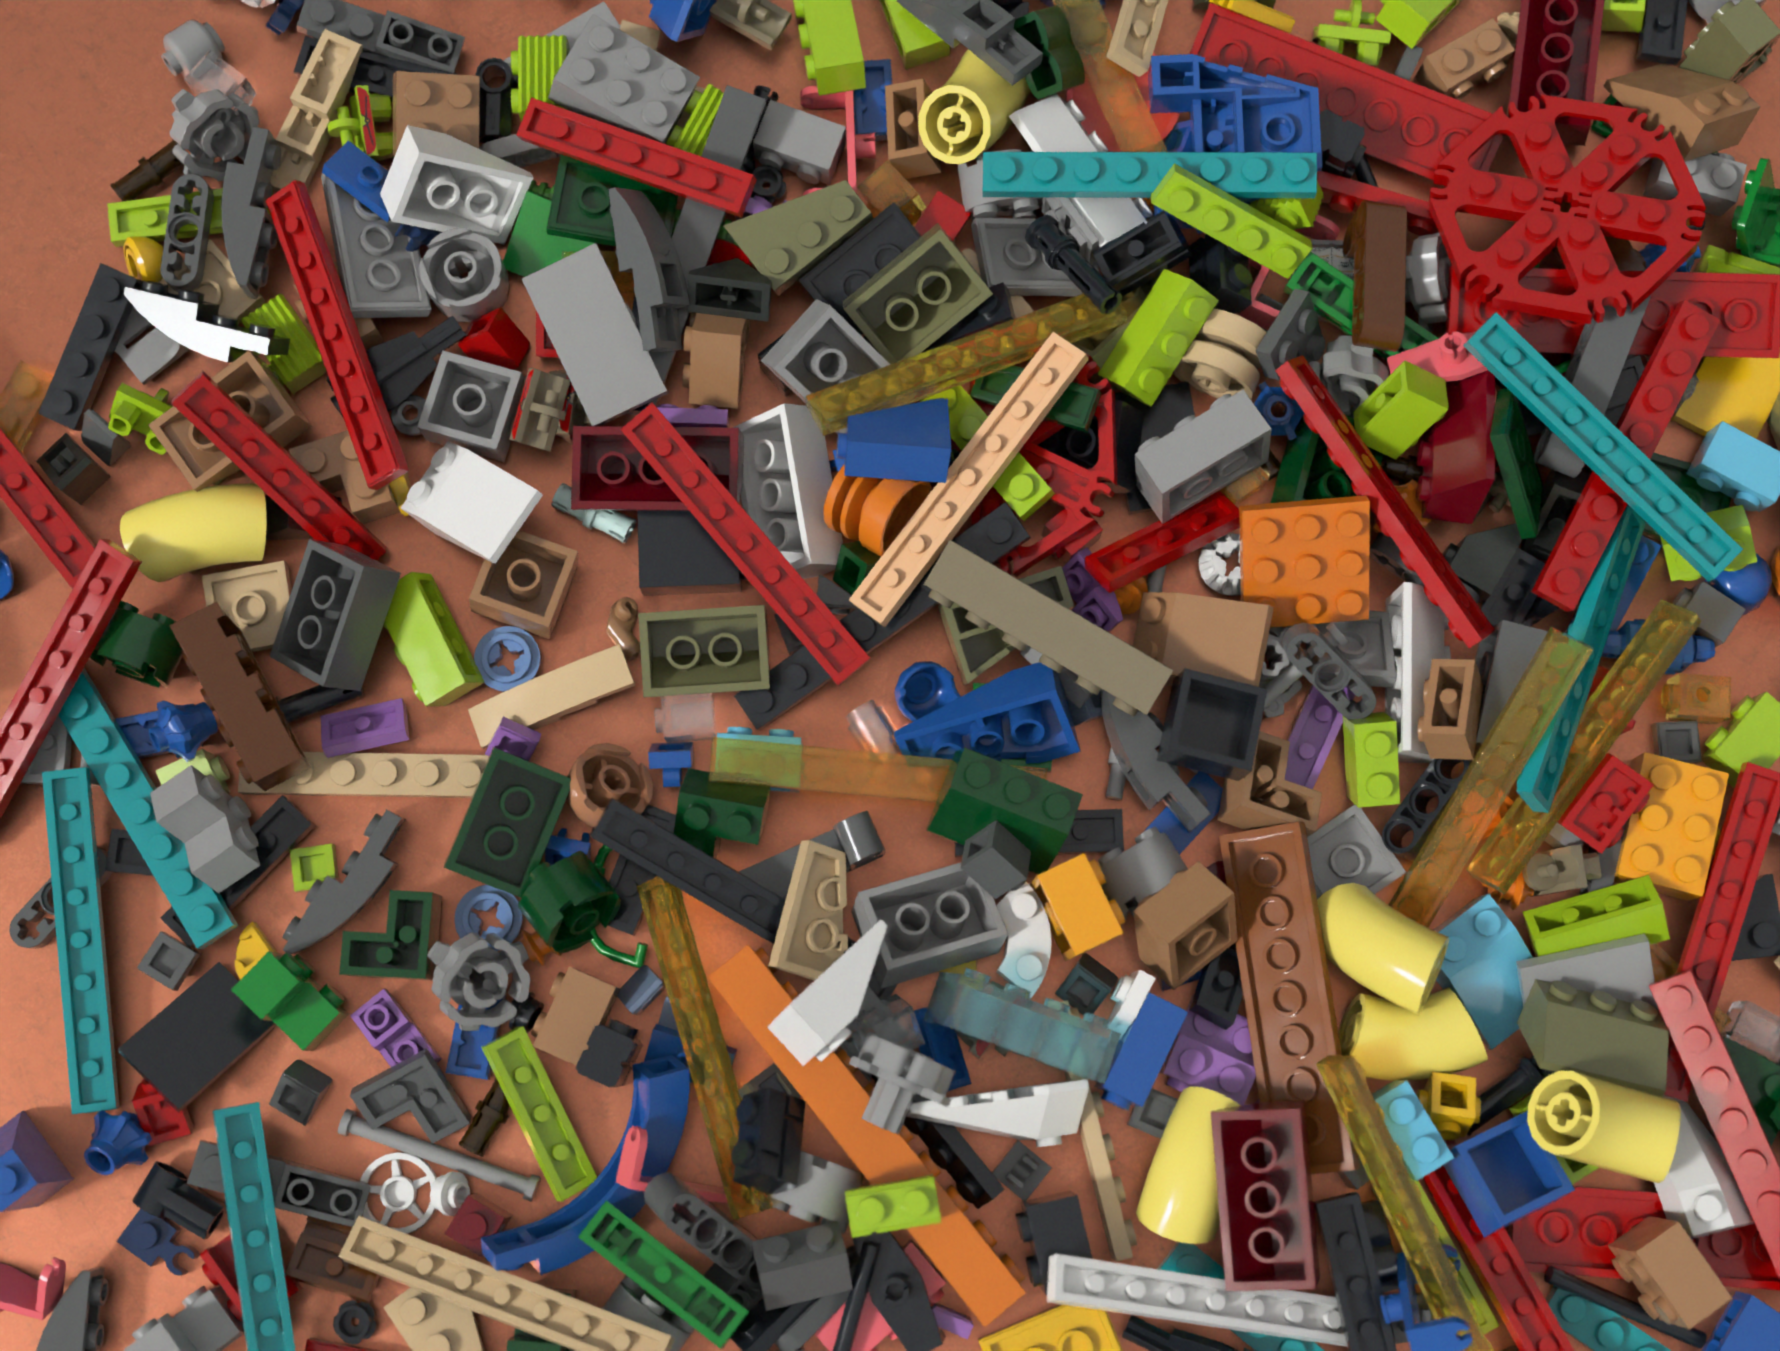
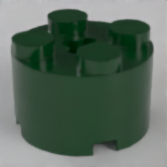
[90,601,184,688]
[518,851,621,953]

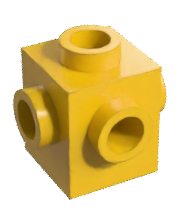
[1416,1072,1481,1140]

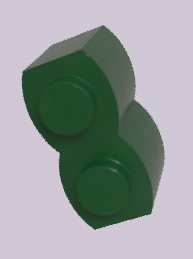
[1014,5,1085,100]

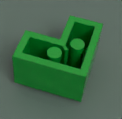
[231,951,349,1051]

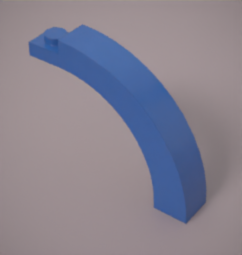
[481,1055,690,1275]

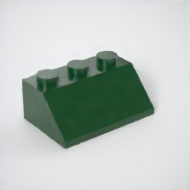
[1271,414,1384,503]
[926,747,1083,875]

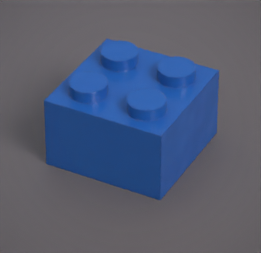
[1443,1111,1575,1238]

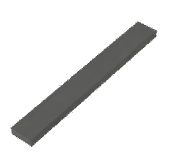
[639,85,766,407]

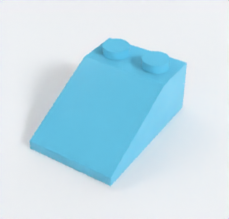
[1434,894,1533,1050]

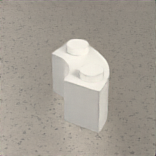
[996,882,1051,1000]

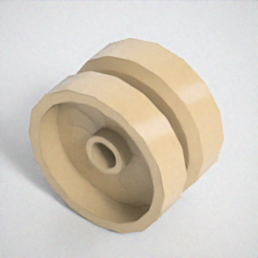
[1173,309,1267,399]

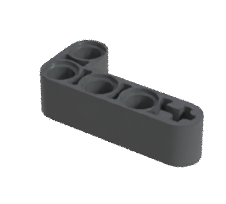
[739,811,885,900]
[644,1173,763,1311]

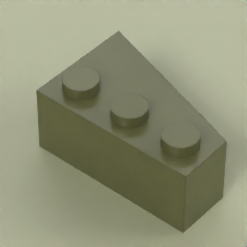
[1679,0,1780,84]
[723,180,874,296]
[938,566,1074,685]

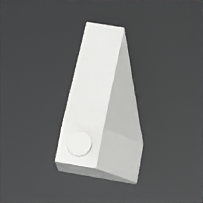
[907,1079,1089,1147]
[1654,1095,1754,1239]

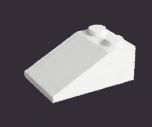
[380,125,534,244]
[401,441,543,564]
[768,919,887,1066]

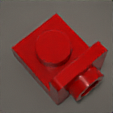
[132,1079,194,1146]

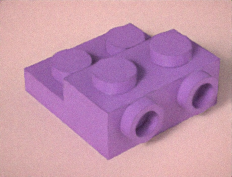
[1159,995,1256,1106]

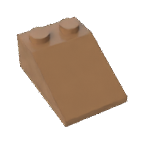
[1603,64,1761,162]
[148,350,312,492]
[1133,592,1274,687]

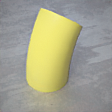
[919,49,1031,164]
[120,483,266,583]
[1317,883,1449,1014]
[1338,988,1487,1080]
[1527,1071,1681,1183]
[1136,1086,1241,1244]

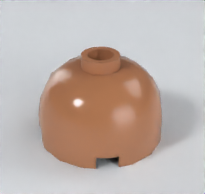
[567,743,653,828]

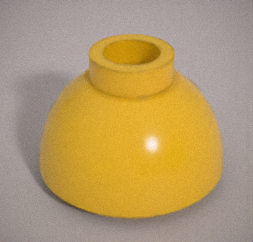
[123,236,164,287]

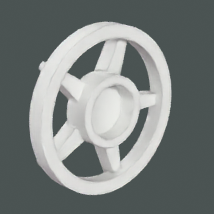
[360,1152,437,1234]

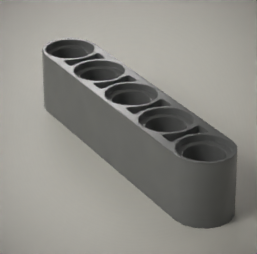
[1534,295,1651,478]

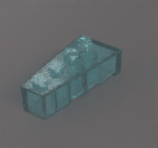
[923,968,1121,1084]

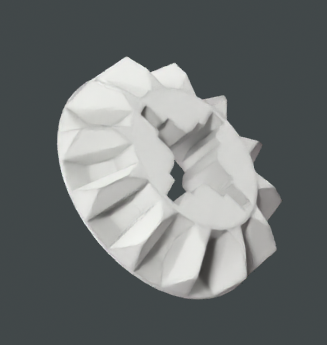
[1199,533,1241,596]

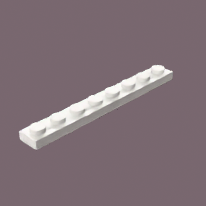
[1047,1254,1347,1347]

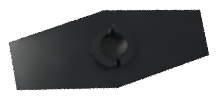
[851,1231,946,1351]

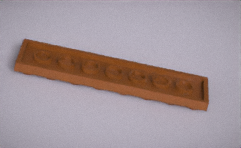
[1219,821,1360,1175]

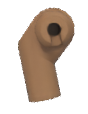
[606,597,641,662]

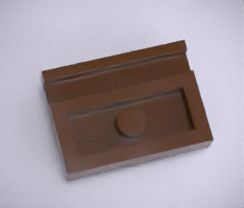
[285,1216,380,1304]

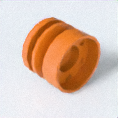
[823,465,933,557]

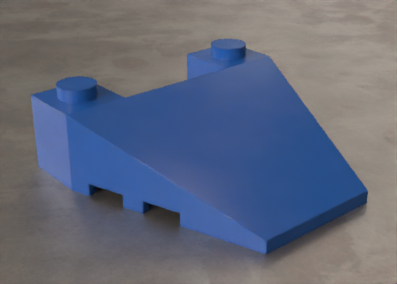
[1148,54,1322,229]

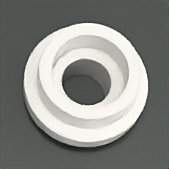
[430,1171,470,1216]

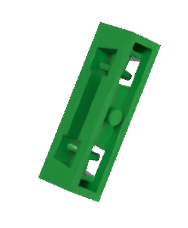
[1283,251,1439,361]
[578,1201,749,1350]

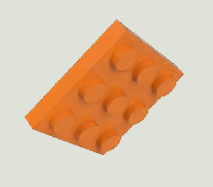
[1239,495,1370,628]

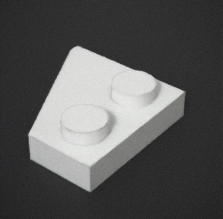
[1095,970,1155,1054]

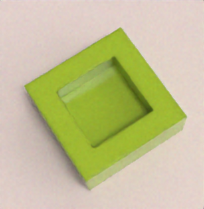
[290,844,339,892]

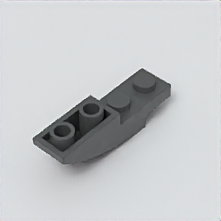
[297,0,465,73]
[897,0,1043,86]
[221,127,281,299]
[608,187,690,352]
[1099,689,1211,833]
[282,809,405,954]
[187,1140,371,1227]
[36,1267,109,1351]

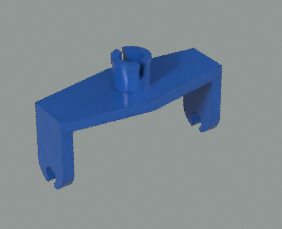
[1380,1244,1472,1351]

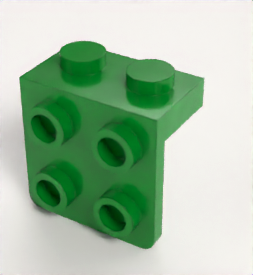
[1732,158,1780,268]

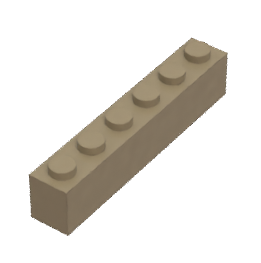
[924,540,1173,717]

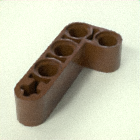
[1343,200,1407,352]

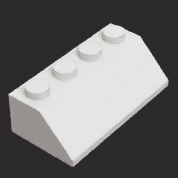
[1009,94,1154,248]
[732,403,843,579]
[1385,582,1451,763]

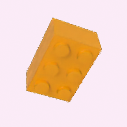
[1614,752,1729,901]
[1030,853,1125,962]

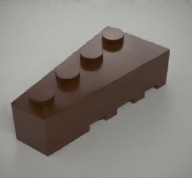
[170,602,311,791]

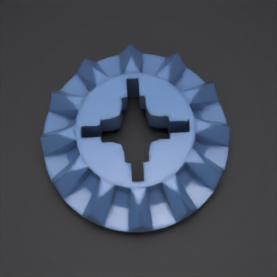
[474,626,541,692]
[454,885,524,951]

